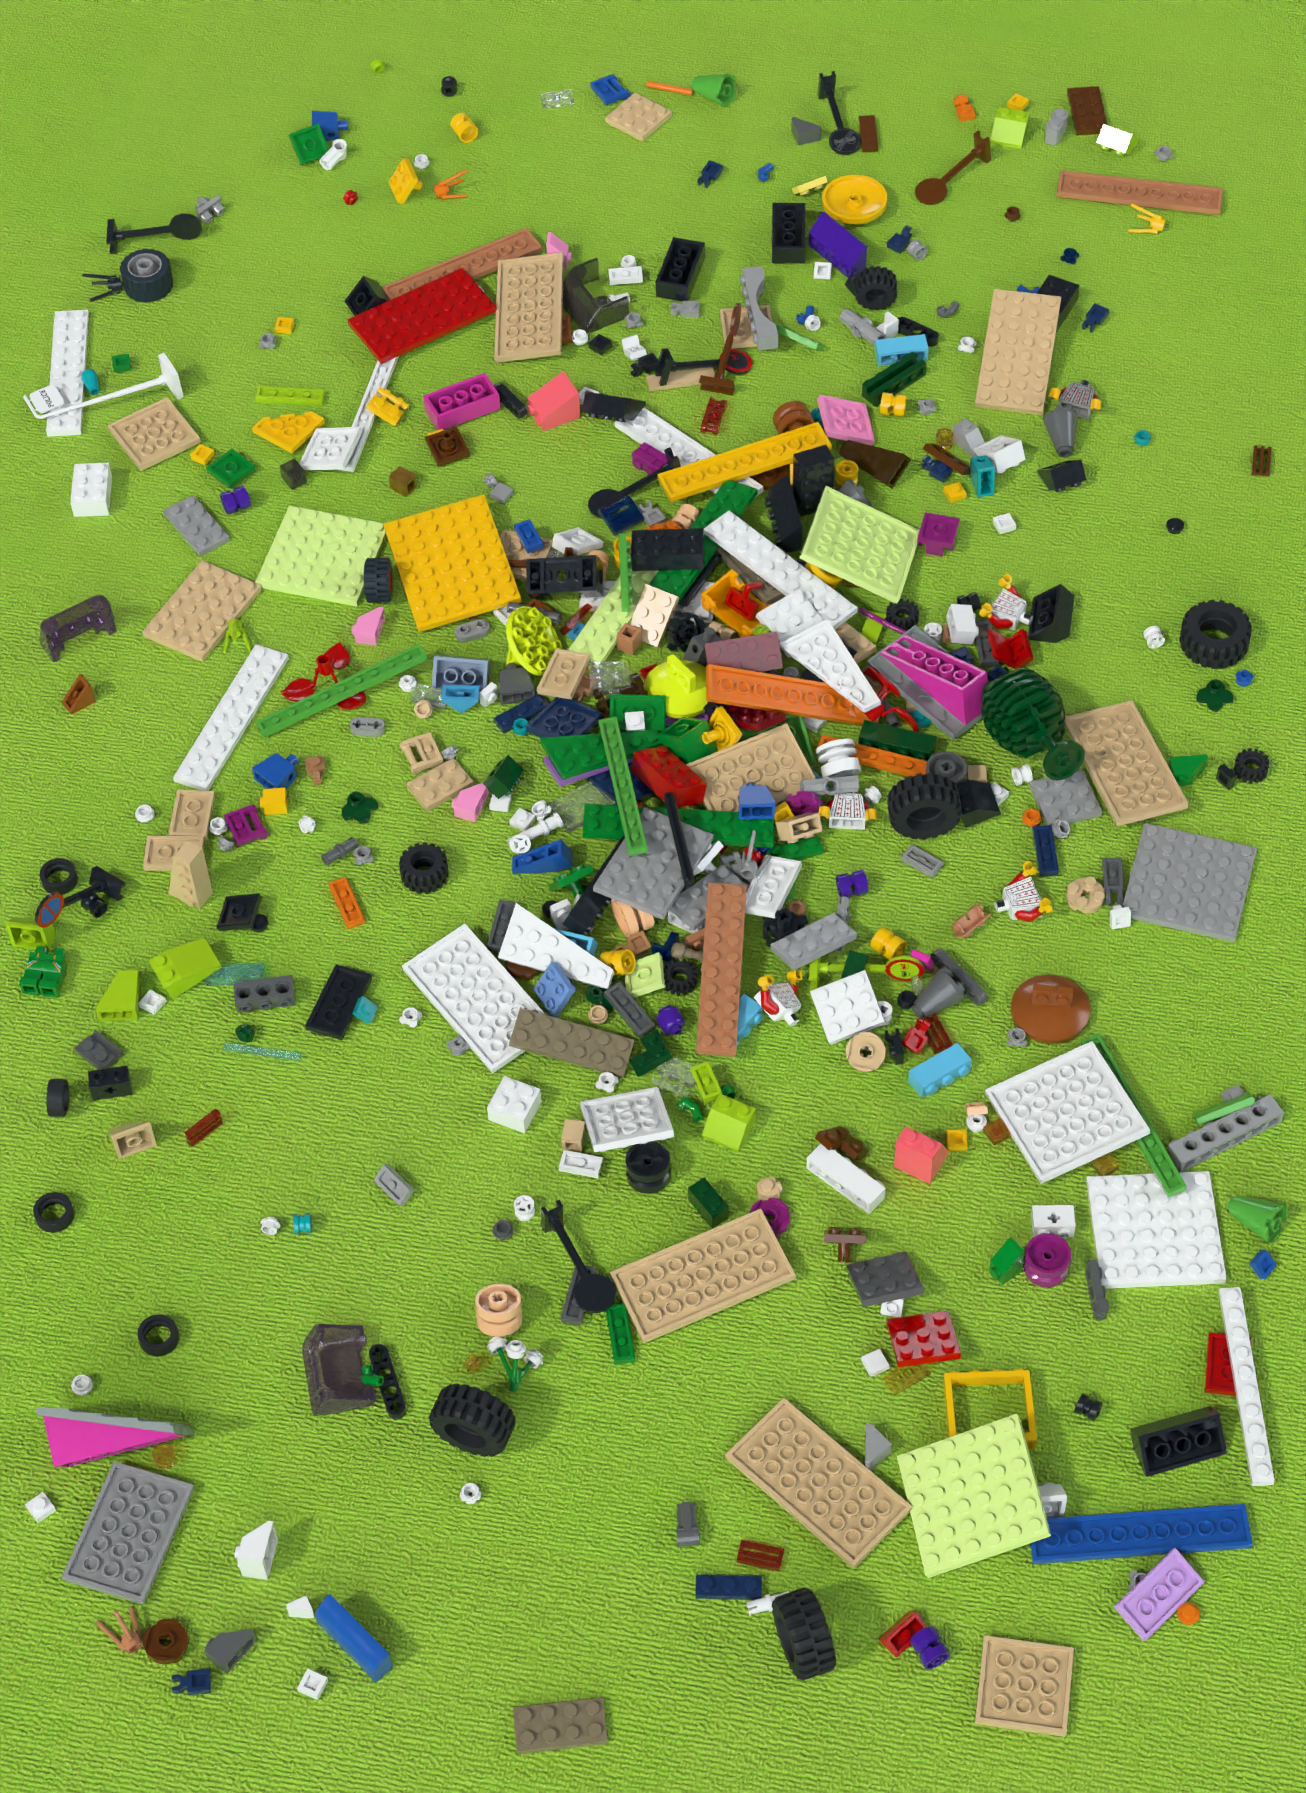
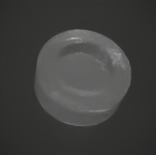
[911,976,923,996]

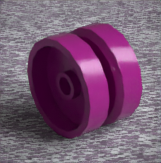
[1023,1233,1071,1288]

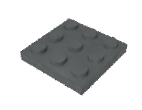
[846,1251,924,1307]

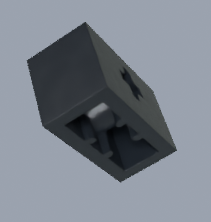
[88,1066,133,1101]

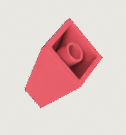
[527,372,580,431]
[894,1126,949,1184]

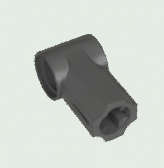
[677,1502,699,1547]

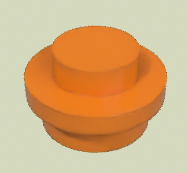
[1022,809,1041,827]
[1177,1603,1200,1625]

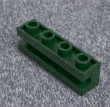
[862,352,926,407]
[858,720,936,761]

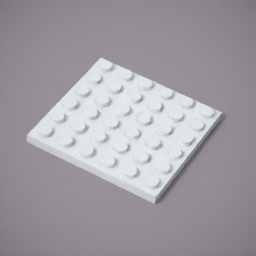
[985,1041,1150,1184]
[1086,1171,1227,1289]

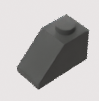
[204,1630,257,1674]

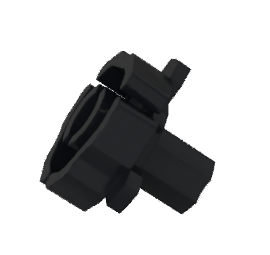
[666,608,706,652]
[762,908,808,948]

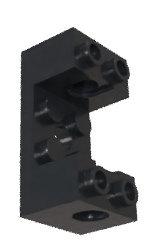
[526,555,603,600]

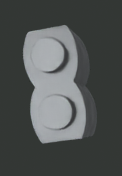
[1045,108,1068,146]

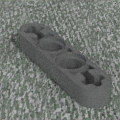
[931,948,988,1006]

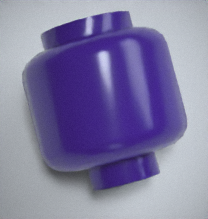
[656,1005,686,1036]

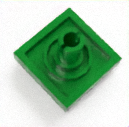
[549,864,594,898]

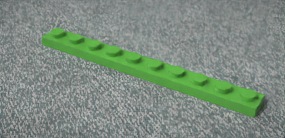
[255,644,428,738]
[598,717,648,856]
[1081,1033,1187,1198]

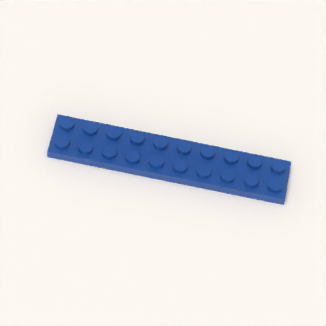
[1030,1504,1253,1564]

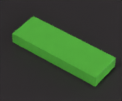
[776,325,824,351]
[1192,1092,1255,1125]

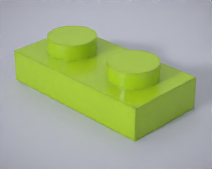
[690,1062,723,1104]

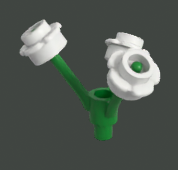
[487,1336,543,1392]

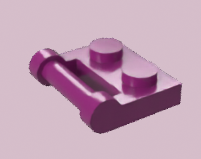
[224,805,269,846]

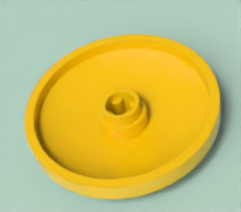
[822,175,887,224]

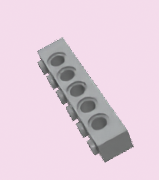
[1167,1094,1284,1172]

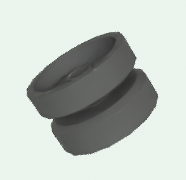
[926,751,967,784]

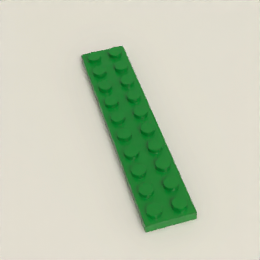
[648,480,758,606]
[582,803,774,848]

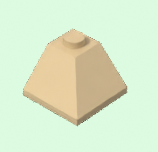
[108,1122,157,1160]

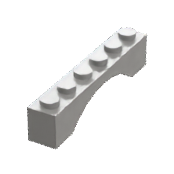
[739,266,778,350]

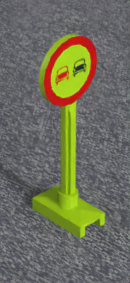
[809,956,924,989]

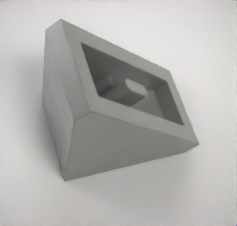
[865,1423,892,1471]

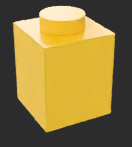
[260,788,288,815]

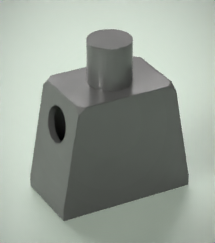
[683,627,722,667]
[499,663,535,705]

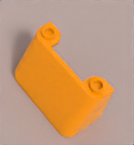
[701,569,771,637]

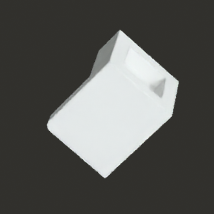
[876,311,899,339]

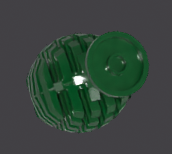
[981,667,1085,781]

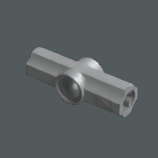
[839,308,885,346]
[800,775,859,795]

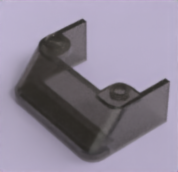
[563,258,629,333]

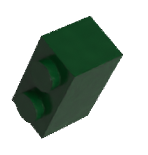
[483,755,524,799]
[688,1177,729,1229]

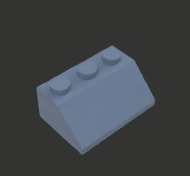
[432,654,491,697]

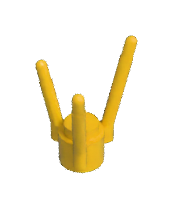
[1128,204,1166,234]

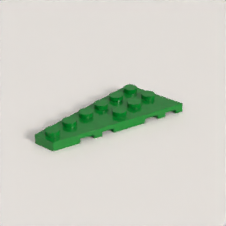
[540,729,663,780]

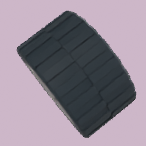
[120,249,173,303]

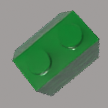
[657,717,718,764]

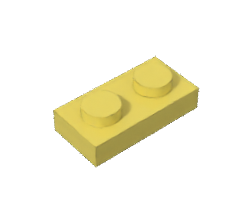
[792,176,828,196]

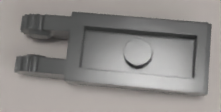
[1102,858,1124,906]
[1085,1259,1109,1321]

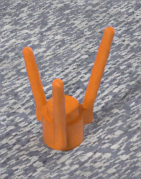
[433,169,468,200]

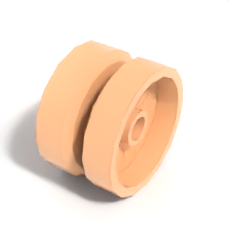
[611,899,654,938]
[475,1284,522,1337]

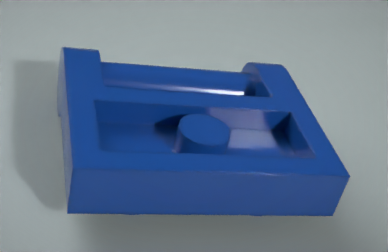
[590,74,631,105]

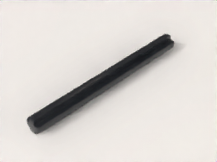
[664,792,695,885]

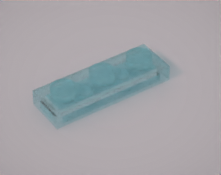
[206,963,265,986]

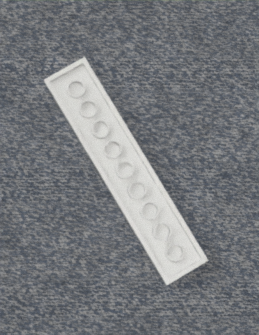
[46,310,89,437]
[615,408,764,497]
[704,511,858,630]
[173,644,289,791]

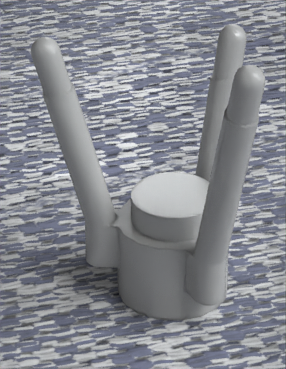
[740,830,771,880]

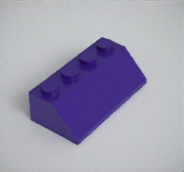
[808,212,867,278]

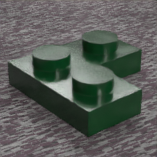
[629,1029,673,1077]

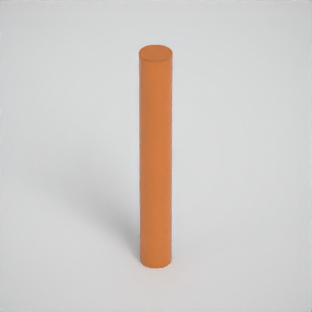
[646,81,693,96]

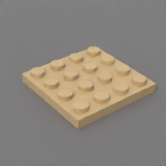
[107,397,201,471]
[975,1635,1074,1737]

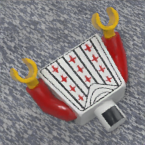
[979,574,1033,630]
[818,792,877,830]
[994,861,1053,922]
[754,970,803,1027]

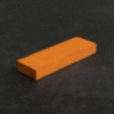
[328,877,365,930]

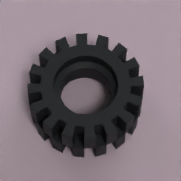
[886,599,919,632]
[1234,748,1270,784]
[663,958,697,996]

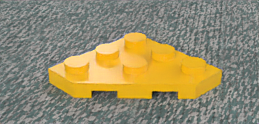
[252,411,325,454]

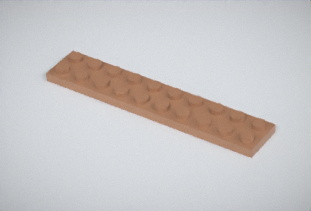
[1057,170,1223,215]
[382,228,542,300]
[696,882,747,1057]

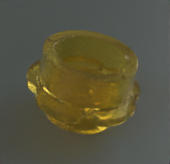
[463,1353,482,1373]

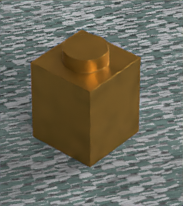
[389,466,417,497]

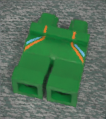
[19,945,67,998]

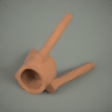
[96,1606,143,1654]

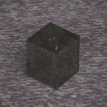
[280,458,307,490]

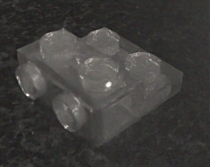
[588,661,630,697]

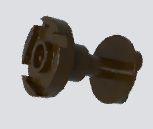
[592,672,648,719]

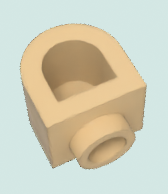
[757,1176,782,1201]

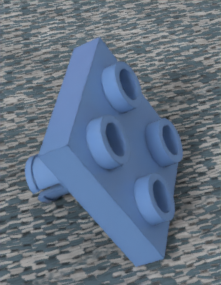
[533,962,576,1017]

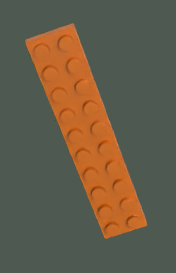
[706,664,879,726]

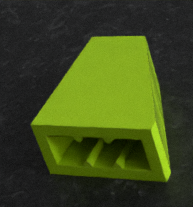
[96,969,141,1021]

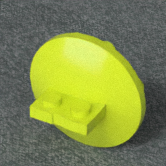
[506,606,562,676]
[644,654,708,718]

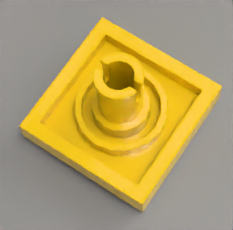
[388,158,422,204]
[702,706,742,751]

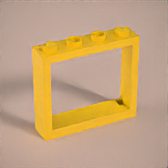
[943,1369,1037,1450]

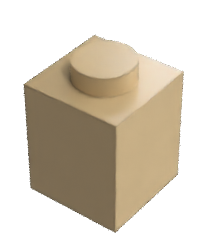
[561,1119,586,1152]

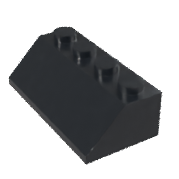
[765,475,802,553]
[1130,1406,1227,1477]

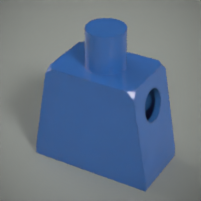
[312,111,348,141]
[252,754,299,790]
[738,782,776,820]

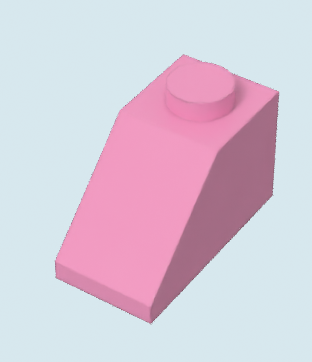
[546,232,572,269]
[352,607,385,646]
[452,783,490,822]

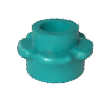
[1134,430,1151,446]
[513,718,528,735]

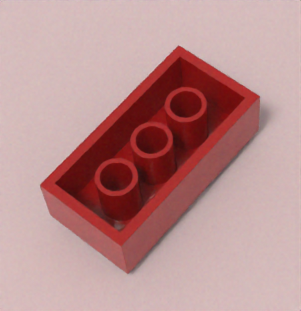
[630,746,707,808]

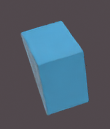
[441,685,480,713]

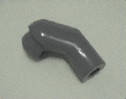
[936,301,959,318]

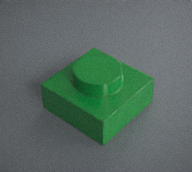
[112,354,131,373]

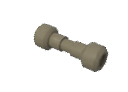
[671,942,703,961]

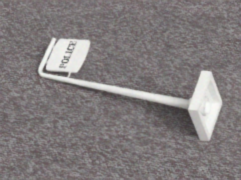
[23,353,184,419]

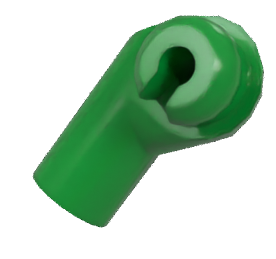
[677,1097,704,1122]
[361,1365,384,1386]

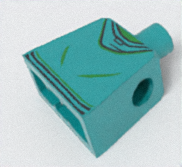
[970,455,995,498]

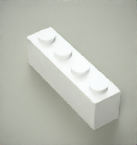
[806,1144,886,1214]

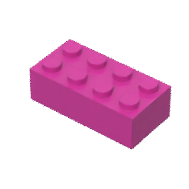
[423,373,500,430]

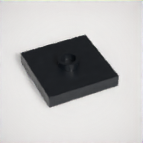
[217,893,262,931]

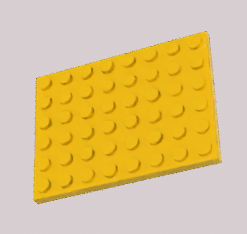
[383,494,522,632]

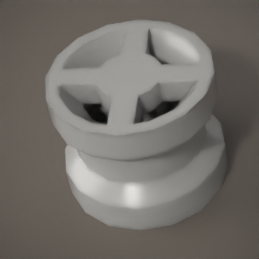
[907,240,928,261]

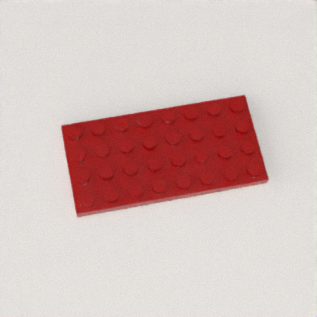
[347,267,497,364]

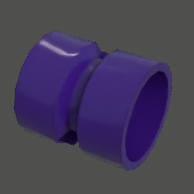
[220,485,251,515]
[836,869,869,899]
[910,1626,950,1670]

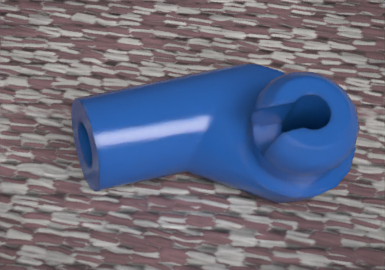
[796,306,814,325]

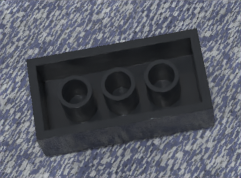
[772,203,805,263]
[656,237,705,301]
[1036,275,1080,333]
[793,445,834,517]
[631,528,705,571]

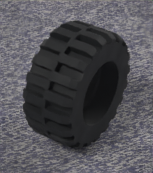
[1179,600,1252,669]
[887,773,962,840]
[429,1384,516,1457]
[772,1588,836,1680]

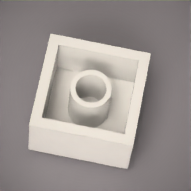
[487,1076,542,1133]

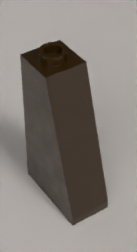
[839,440,911,489]

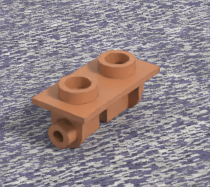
[951,904,991,938]

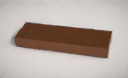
[859,115,878,152]
[923,443,970,475]

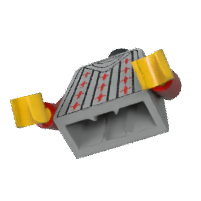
[1049,380,1102,419]

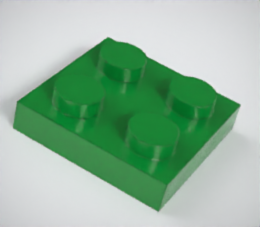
[288,123,329,165]
[206,449,256,489]

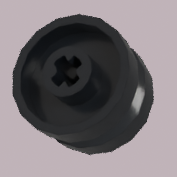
[625,1141,671,1194]

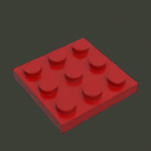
[886,1311,961,1368]

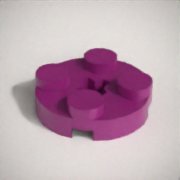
[785,791,823,816]
[749,1198,790,1238]

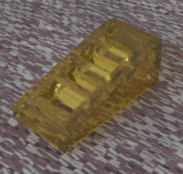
[882,1364,931,1395]

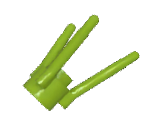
[223,619,252,654]

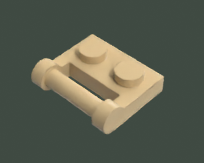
[399,732,443,775]

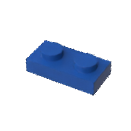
[514,519,544,554]

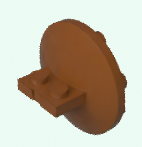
[1011,975,1090,1044]

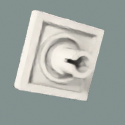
[693,841,723,875]

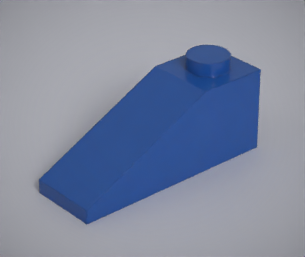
[512,839,573,874]

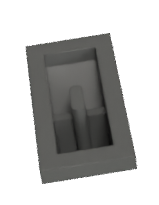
[791,117,821,145]

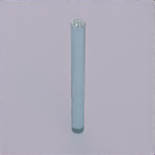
[223,1043,302,1061]

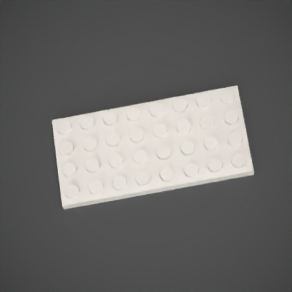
[402,924,546,1074]

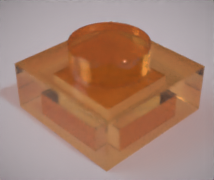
[983,1118,1011,1146]

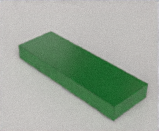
[606,1303,635,1365]

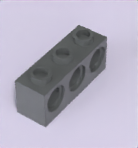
[233,975,296,1013]

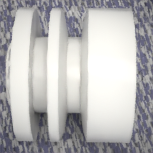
[816,739,862,782]

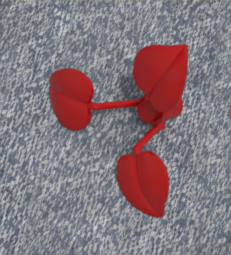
[281,642,366,710]
[863,667,918,732]

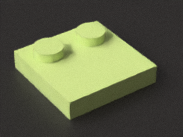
[625,952,665,998]

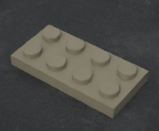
[513,1697,608,1754]

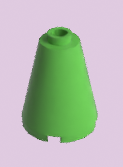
[692,74,737,107]
[1227,1195,1288,1243]

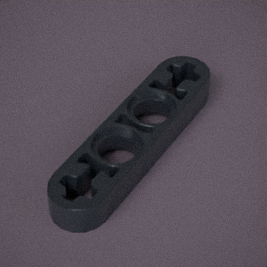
[369,1344,406,1420]

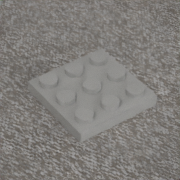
[1029,769,1102,825]

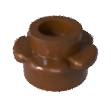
[1004,206,1021,222]

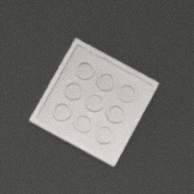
[580,1087,674,1152]

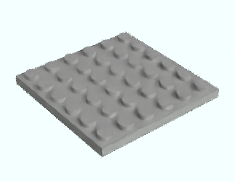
[1122,823,1257,942]

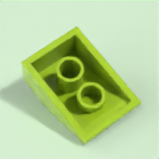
[149,938,222,999]

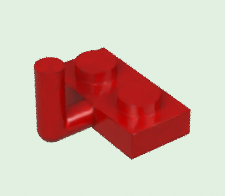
[724,581,763,621]

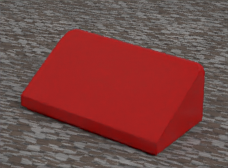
[878,1611,927,1657]

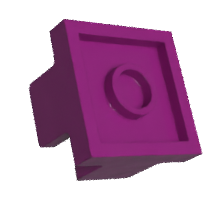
[917,512,960,557]

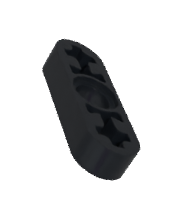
[897,317,939,347]
[493,382,527,419]

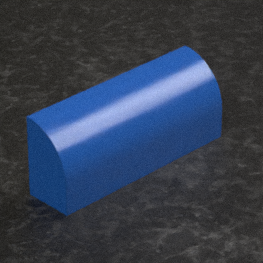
[315,1594,392,1683]

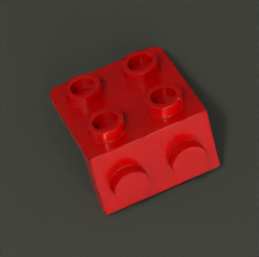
[987,629,1034,669]

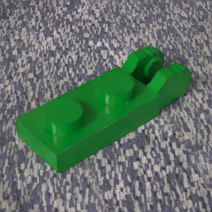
[768,835,824,861]

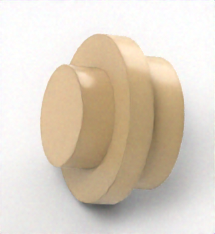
[414,700,433,719]
[588,1005,608,1025]

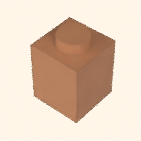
[616,623,642,655]

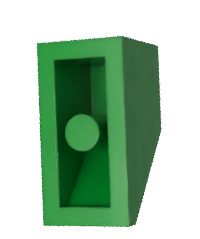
[1168,754,1208,786]
[989,1237,1025,1285]

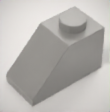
[952,418,985,458]

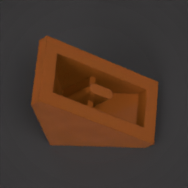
[62,674,95,714]

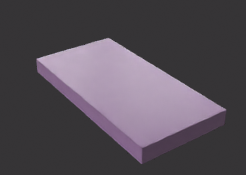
[1113,1548,1205,1641]

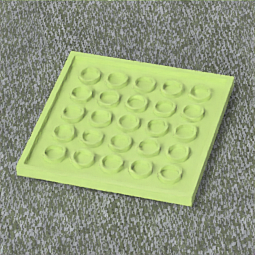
[800,486,920,604]
[255,506,387,606]
[897,1414,1051,1578]

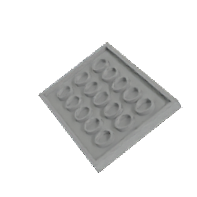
[593,807,714,920]
[62,1462,195,1605]

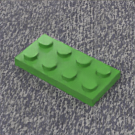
[619,534,632,612]

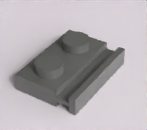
[75,1030,123,1070]

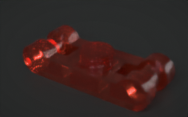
[701,398,727,435]

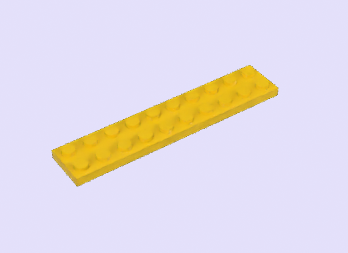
[657,422,832,502]

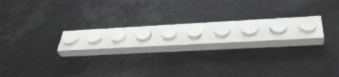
[337,356,399,472]
[1218,1287,1275,1486]

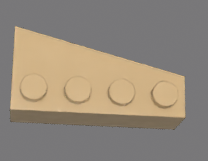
[169,840,213,909]

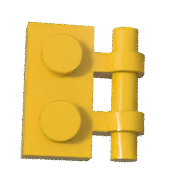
[366,387,409,426]

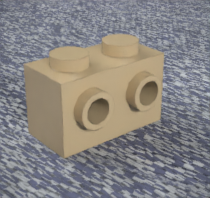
[776,813,823,843]

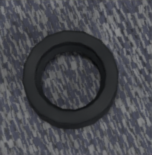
[39,858,78,895]
[46,1079,69,1117]
[33,1192,74,1233]
[138,1314,179,1357]

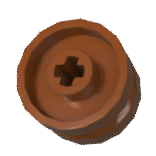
[773,401,815,435]

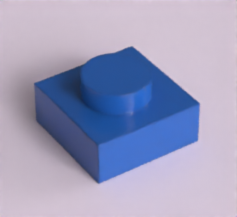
[1249,1249,1277,1279]

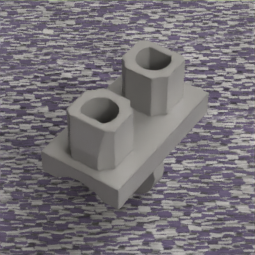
[195,195,225,224]

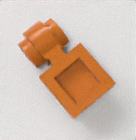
[953,94,976,122]

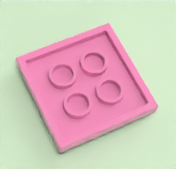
[817,394,875,446]

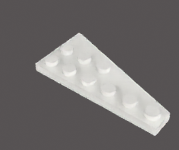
[779,619,881,713]
[498,903,614,990]

